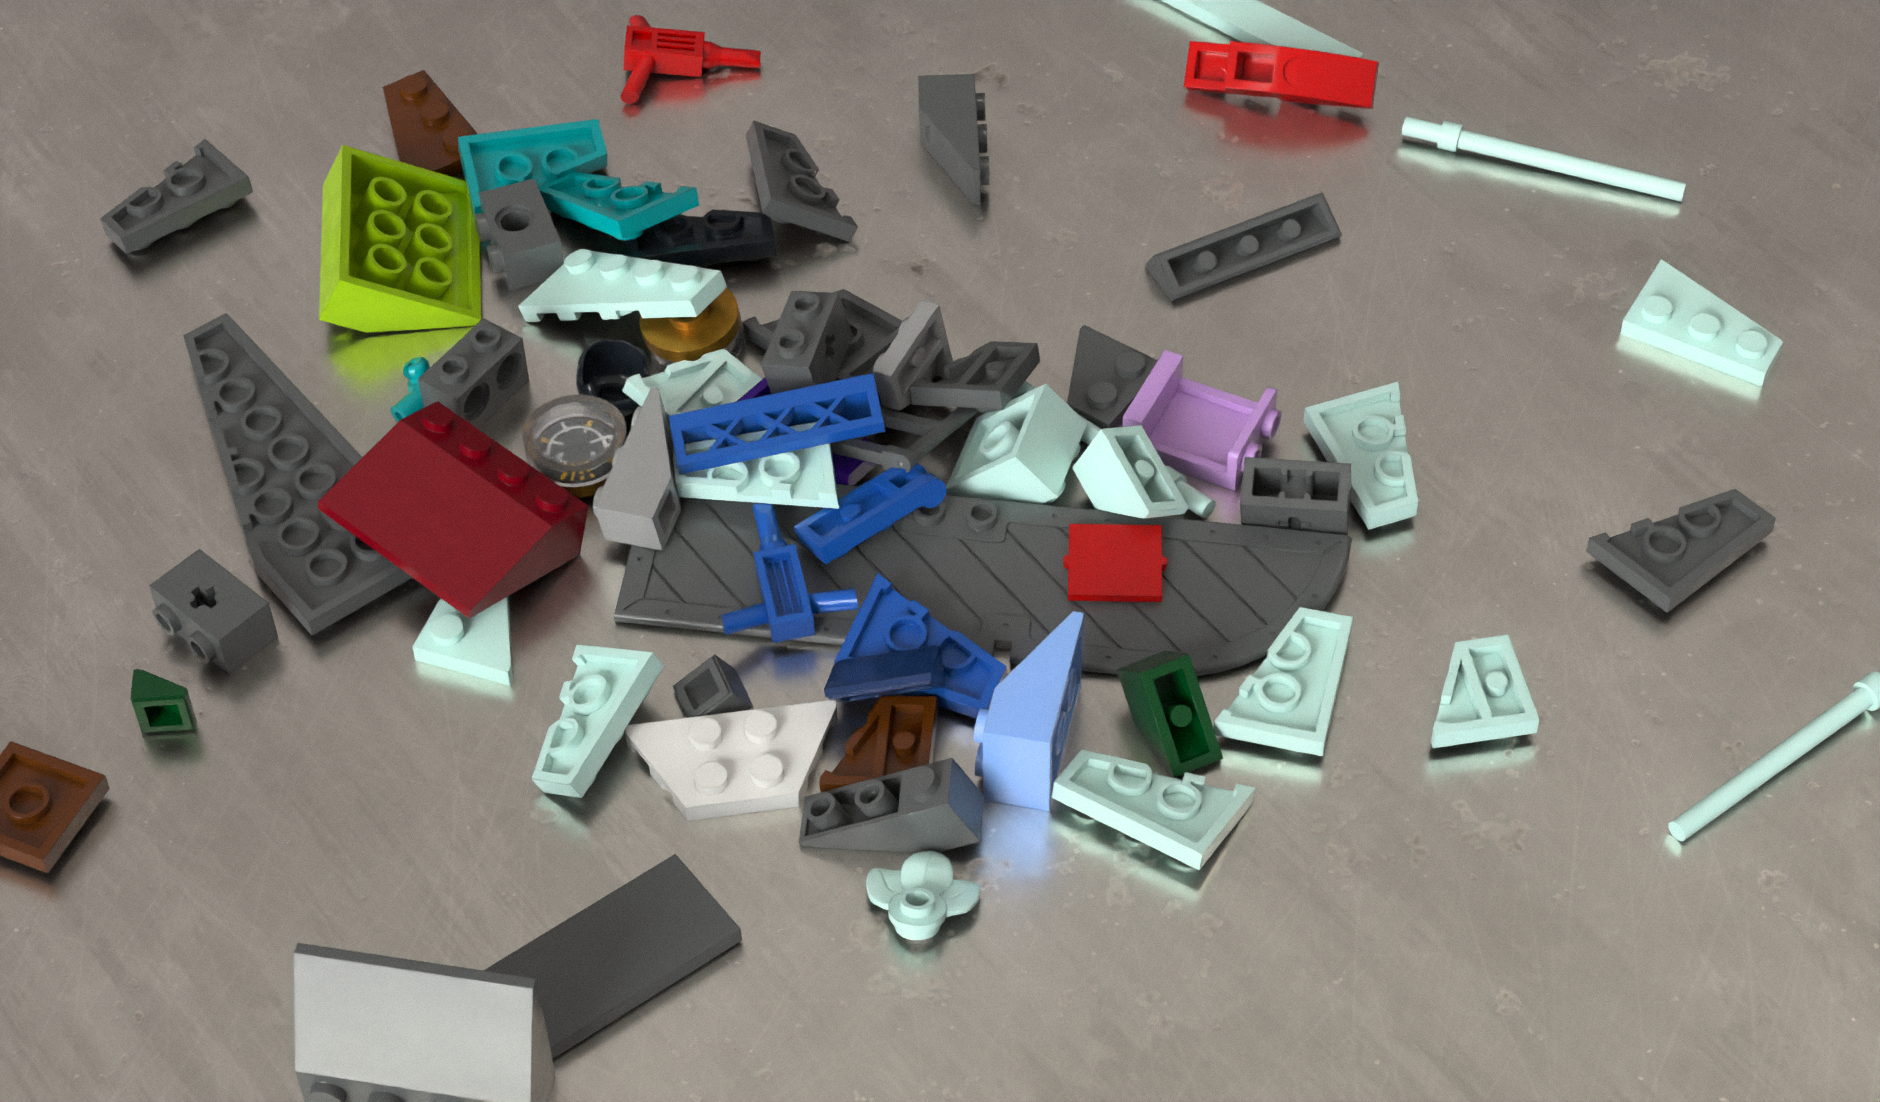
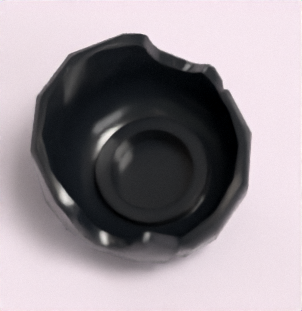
[576,339,652,418]

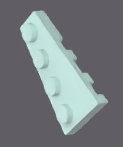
[518,249,727,322]

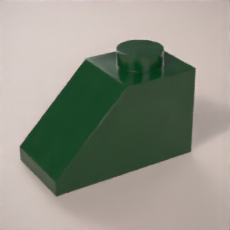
[1116,651,1223,778]

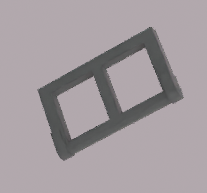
[831,382,980,473]

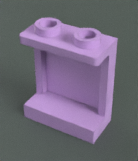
[1122,350,1282,491]

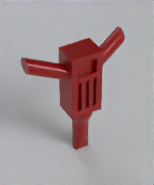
[620,15,761,104]

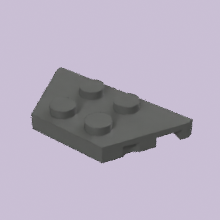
[742,289,903,408]

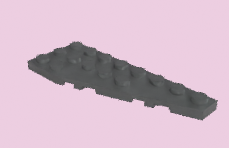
[183,313,412,635]

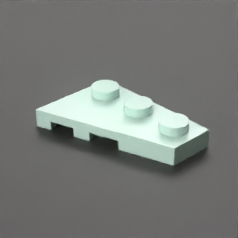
[1303,382,1418,530]
[672,422,839,509]
[1214,607,1353,756]

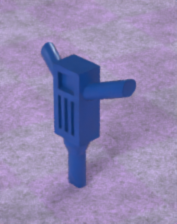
[721,503,859,643]

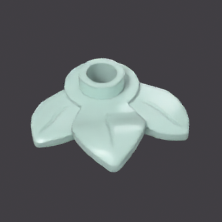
[866,851,980,940]

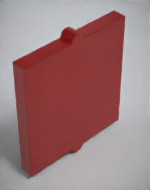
[1063,524,1167,602]

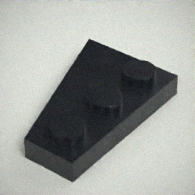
[626,209,777,268]

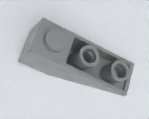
[593,387,681,551]

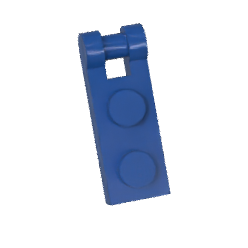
[793,463,947,564]

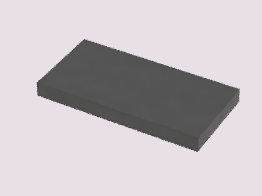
[483,854,742,1059]

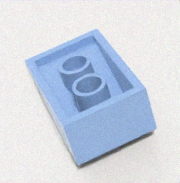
[974,611,1084,812]

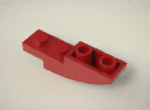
[1183,41,1379,109]

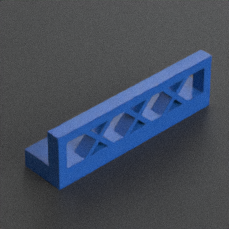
[669,373,886,475]

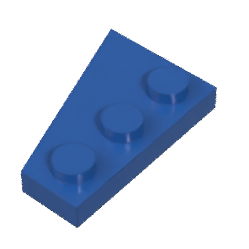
[834,573,1008,719]

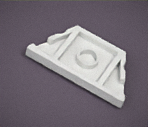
[625,700,838,821]

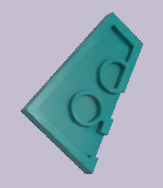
[458,119,607,220]
[538,172,699,240]

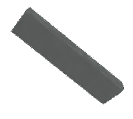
[1145,192,1342,301]

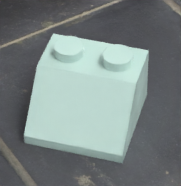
[946,384,1087,505]

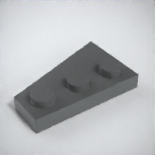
[1586,489,1776,613]

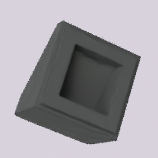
[673,654,753,718]

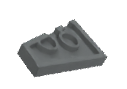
[746,120,858,242]
[100,139,253,254]

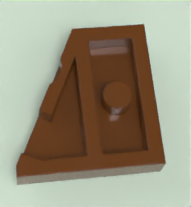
[819,696,939,792]

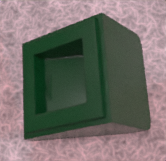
[130,669,197,733]

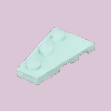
[1620,259,1784,387]
[532,644,664,798]
[1051,750,1256,870]

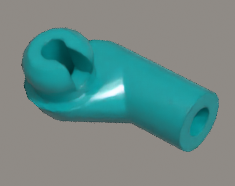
[390,357,430,422]

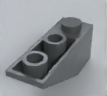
[918,74,990,205]
[799,758,984,853]

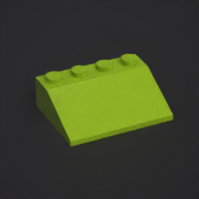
[319,145,481,333]

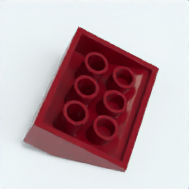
[318,401,589,619]

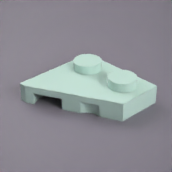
[622,349,762,430]
[412,596,513,686]
[1431,635,1539,748]

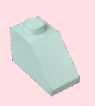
[1072,425,1189,519]

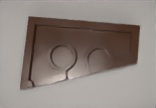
[383,70,478,177]

